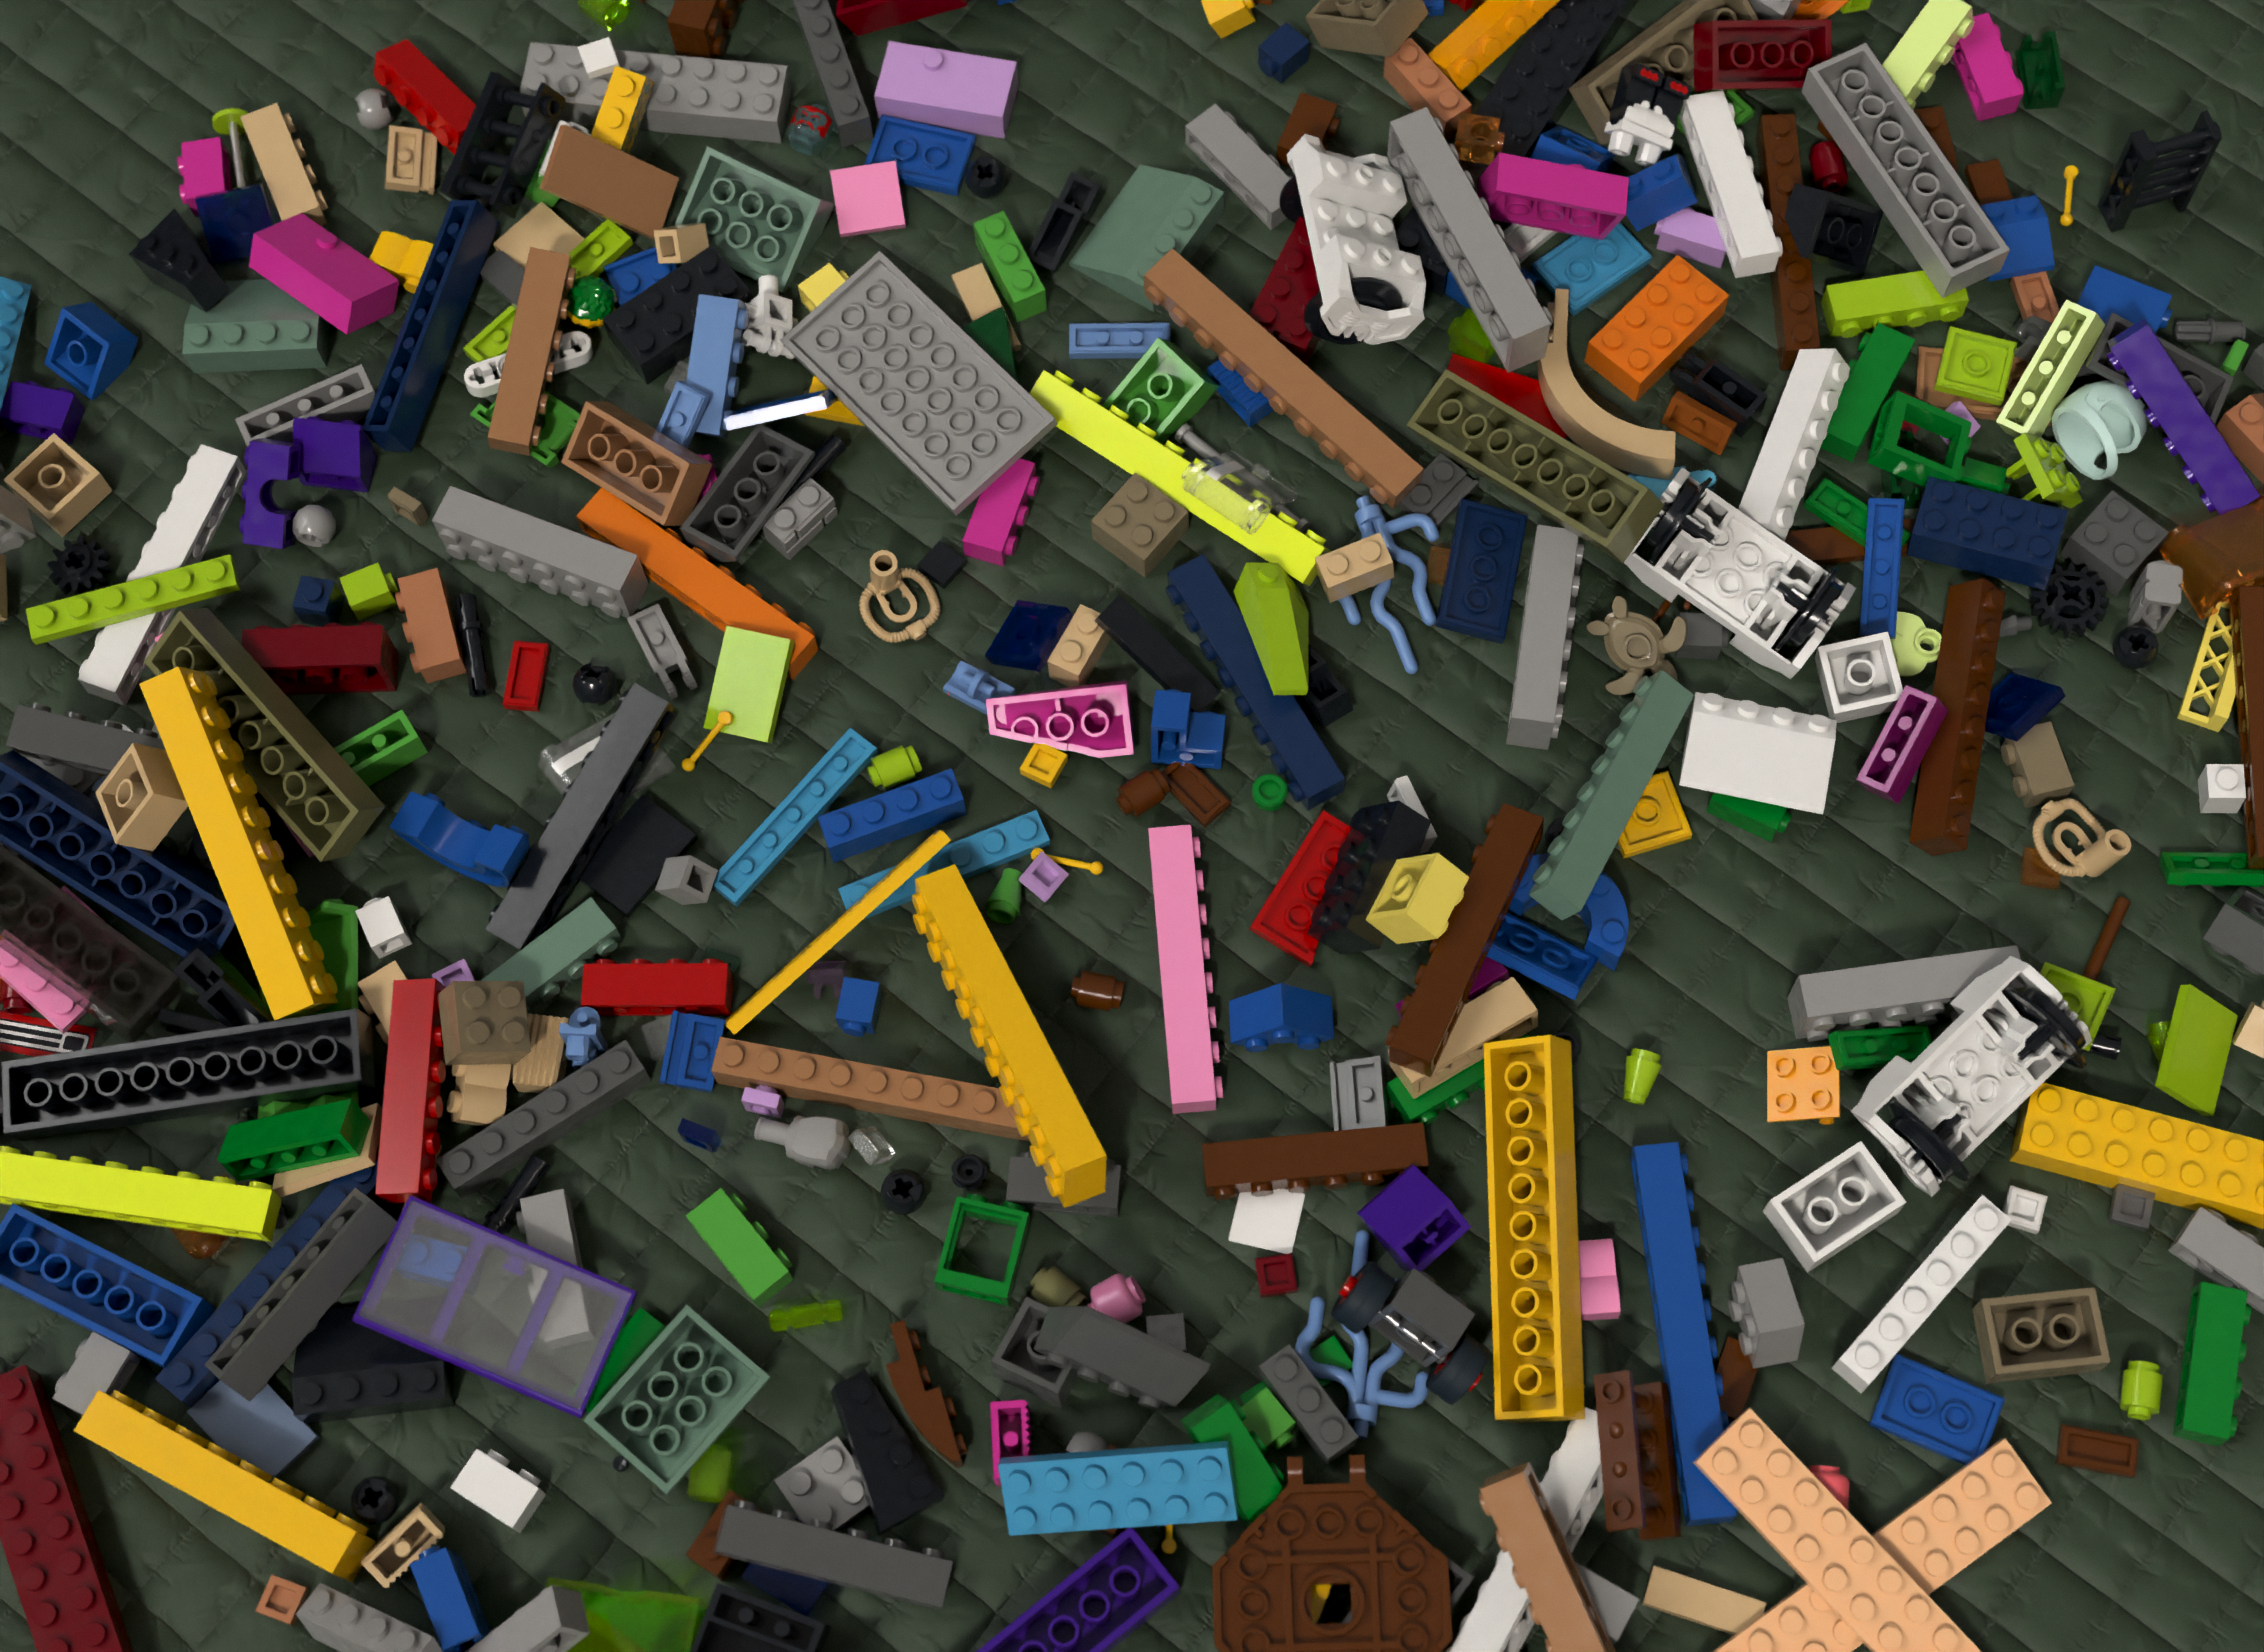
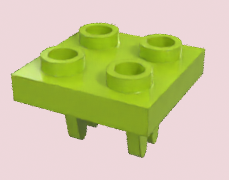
[2006,433,2083,508]

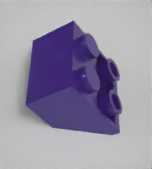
[293,416,377,493]
[1357,1164,1471,1272]

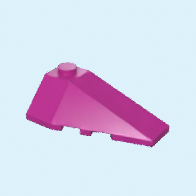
[986,680,1134,758]

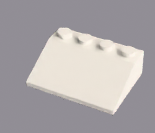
[1679,692,1837,815]

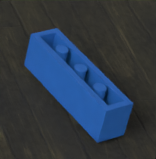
[817,768,967,863]

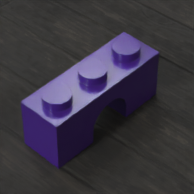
[240,438,302,549]

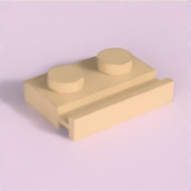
[385,125,437,195]

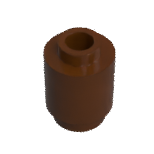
[1115,768,1170,818]
[1070,970,1124,1012]

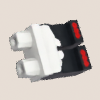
[1604,64,1693,167]

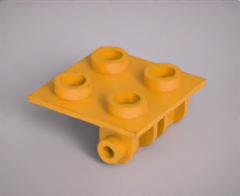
[1767,1046,1841,1125]

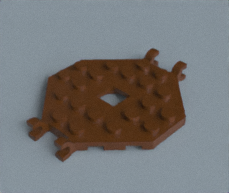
[1212,1455,1452,1652]

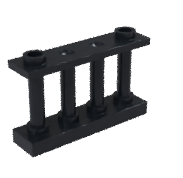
[439,71,566,219]
[2098,110,2222,233]

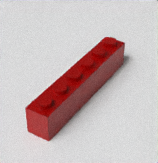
[375,978,446,1204]

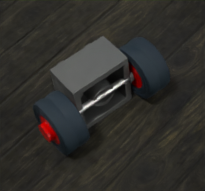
[1331,1262,1490,1405]

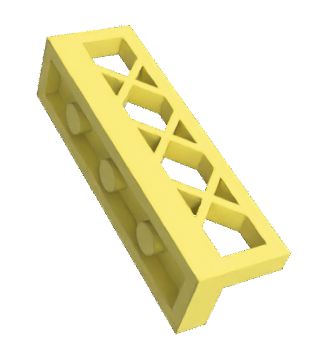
[2177,594,2236,732]

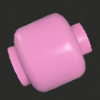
[1087,1273,1146,1324]

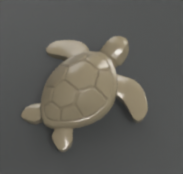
[1587,595,1687,695]

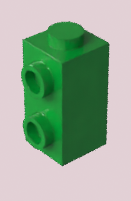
[1706,792,1792,842]

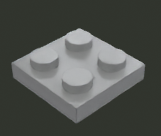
[774,1436,871,1532]

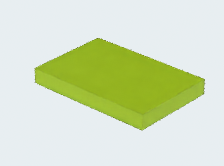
[703,626,795,744]
[2155,984,2238,1117]

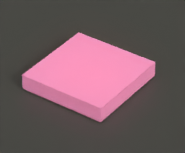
[830,161,906,237]

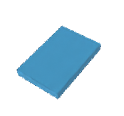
[1531,222,1652,317]

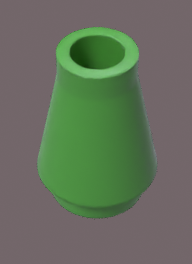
[986,868,1023,924]

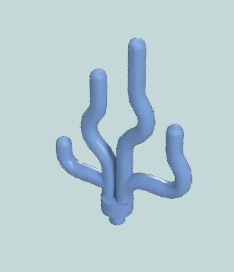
[1337,496,1439,674]
[1295,1230,1429,1439]

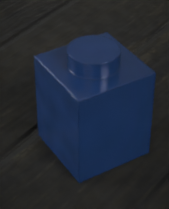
[1258,22,1309,84]
[292,575,345,627]

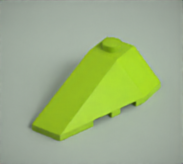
[1233,563,1309,695]

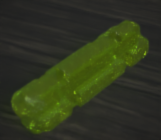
[769,1299,843,1332]

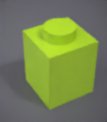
[339,563,399,621]

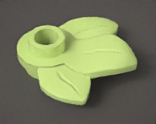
[1890,612,1942,677]

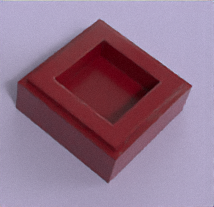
[1255,1253,1298,1298]

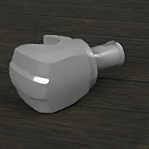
[754,1115,852,1170]

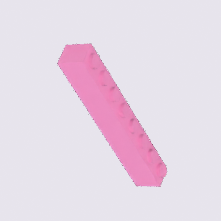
[1148,825,1223,1114]

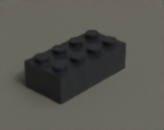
[602,245,753,385]
[1308,800,1432,954]

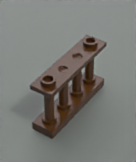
[1594,1370,1681,1542]

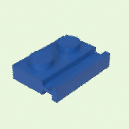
[604,247,677,306]
[659,1010,725,1093]

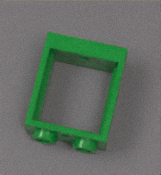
[1867,390,1972,487]
[934,1194,1031,1307]

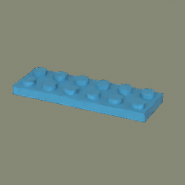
[998,1441,1239,1536]

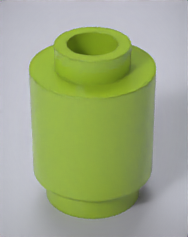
[867,745,922,791]
[2120,1361,2163,1420]

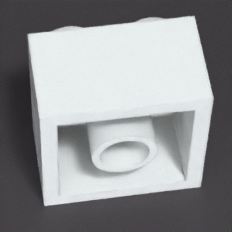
[1814,632,1903,723]

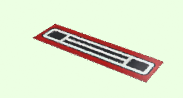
[0,1011,97,1057]

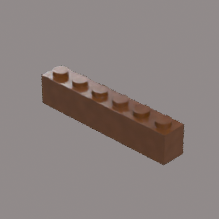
[1202,1123,1429,1200]

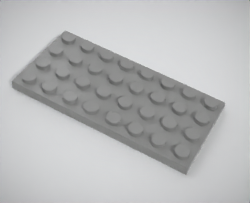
[780,251,1057,516]

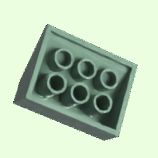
[674,147,835,293]
[1069,164,1224,312]
[182,279,329,373]
[583,1305,771,1495]

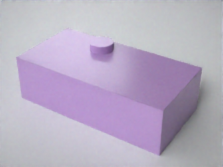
[874,41,1019,139]

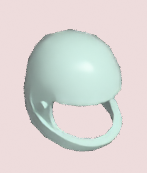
[2051,380,2147,480]

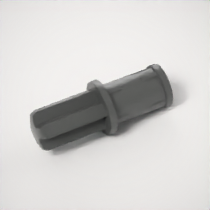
[2174,318,2246,345]

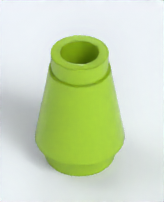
[1623,1048,1662,1105]

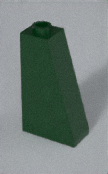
[961,307,1022,386]

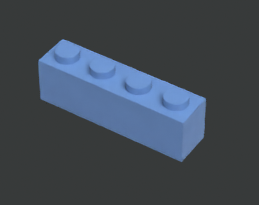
[686,294,749,438]

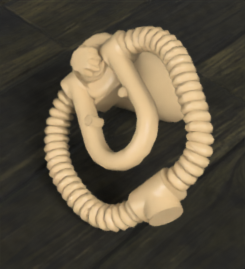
[859,550,941,643]
[2032,798,2131,877]

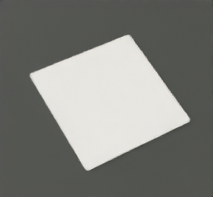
[1228,1189,1305,1254]

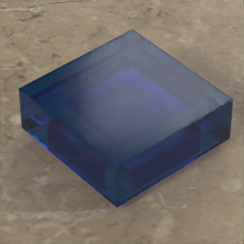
[677,1118,721,1153]

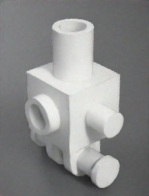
[742,275,798,359]

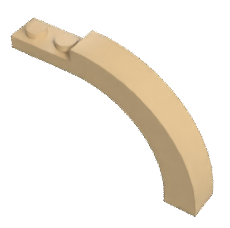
[1538,289,1676,480]

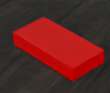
[502,641,551,712]

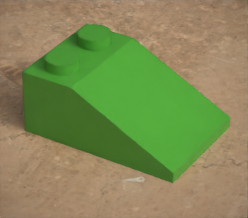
[1102,337,1219,443]

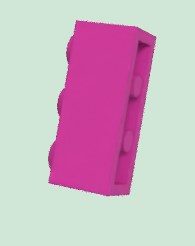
[1952,12,2024,121]
[962,459,1040,567]

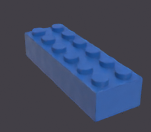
[0,1203,215,1368]

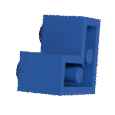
[1151,689,1226,769]
[1229,983,1334,1052]

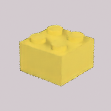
[1366,852,1469,944]

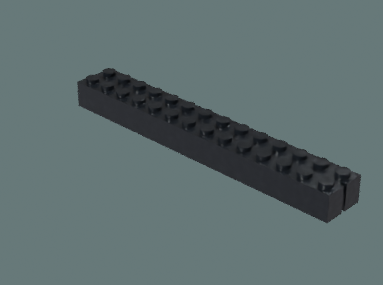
[1395,0,1638,297]

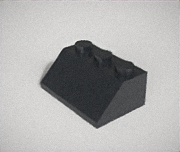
[1784,183,1884,276]

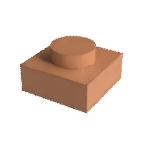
[256,1574,310,1626]

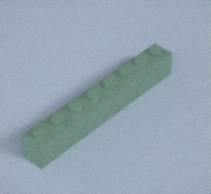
[1528,670,1694,920]

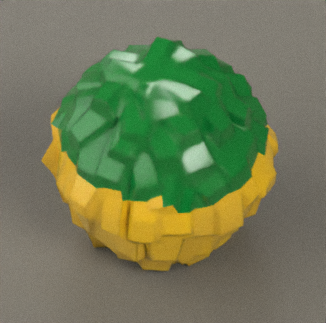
[565,275,617,328]

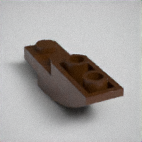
[886,1320,967,1468]

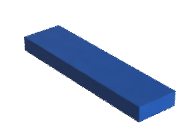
[1859,498,1905,639]

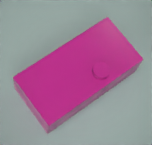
[1477,152,1629,240]
[249,213,399,335]

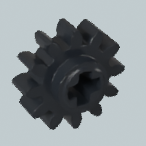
[47,536,113,595]

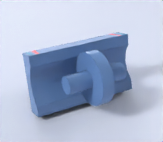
[943,660,1016,715]
[559,1007,608,1070]

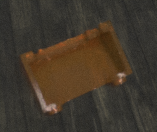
[2160,495,2264,620]

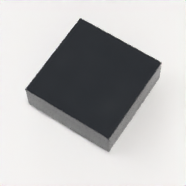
[917,540,967,589]

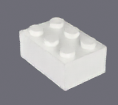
[1763,1141,1906,1273]

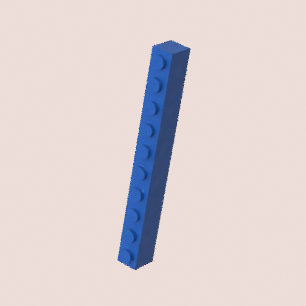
[1630,1142,1738,1526]

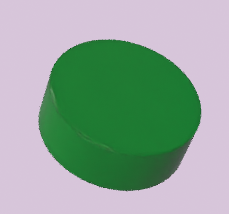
[1252,774,1287,811]

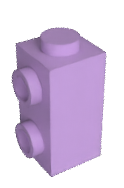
[1654,207,1726,268]

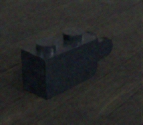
[1668,353,1768,438]

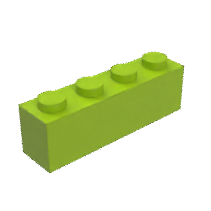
[1821,270,1969,338]

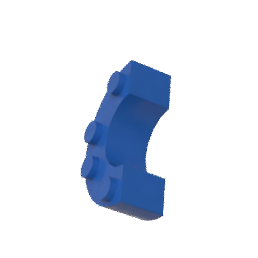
[390,791,530,887]
[1509,853,1629,972]

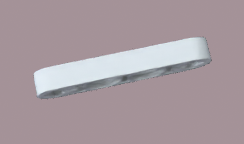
[464,331,593,398]

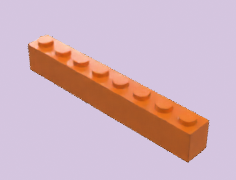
[576,487,819,681]

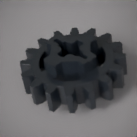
[2029,563,2109,638]

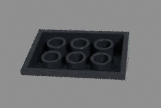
[293,1295,455,1424]

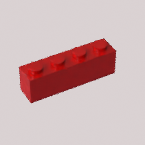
[374,39,476,155]
[581,959,734,1016]

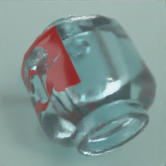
[786,104,835,155]

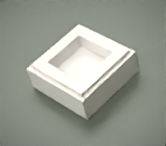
[578,37,620,80]
[2002,1186,2048,1234]

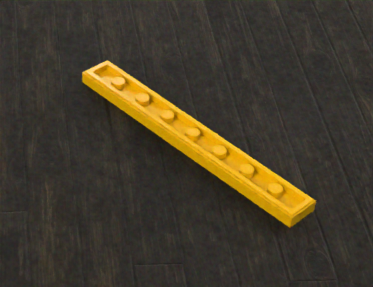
[725,830,951,1035]

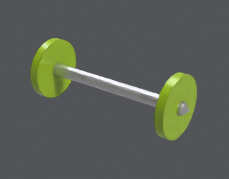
[212,108,264,214]

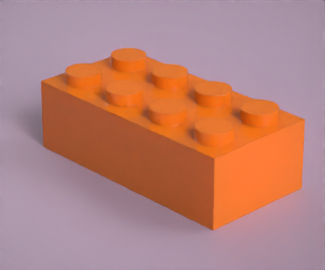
[1584,254,1729,403]

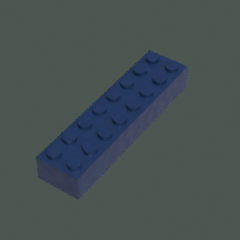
[0,750,239,957]

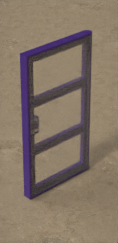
[353,1195,638,1419]

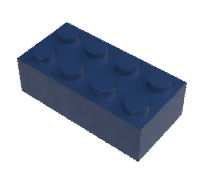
[1907,476,2068,590]

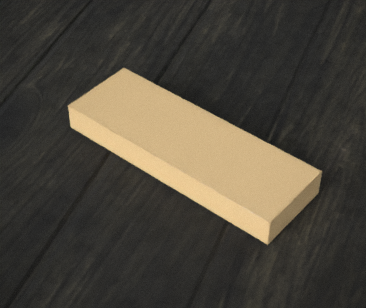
[951,263,1021,351]
[1642,1566,1766,1635]

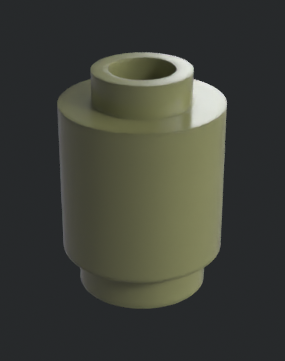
[1030,1266,1087,1307]

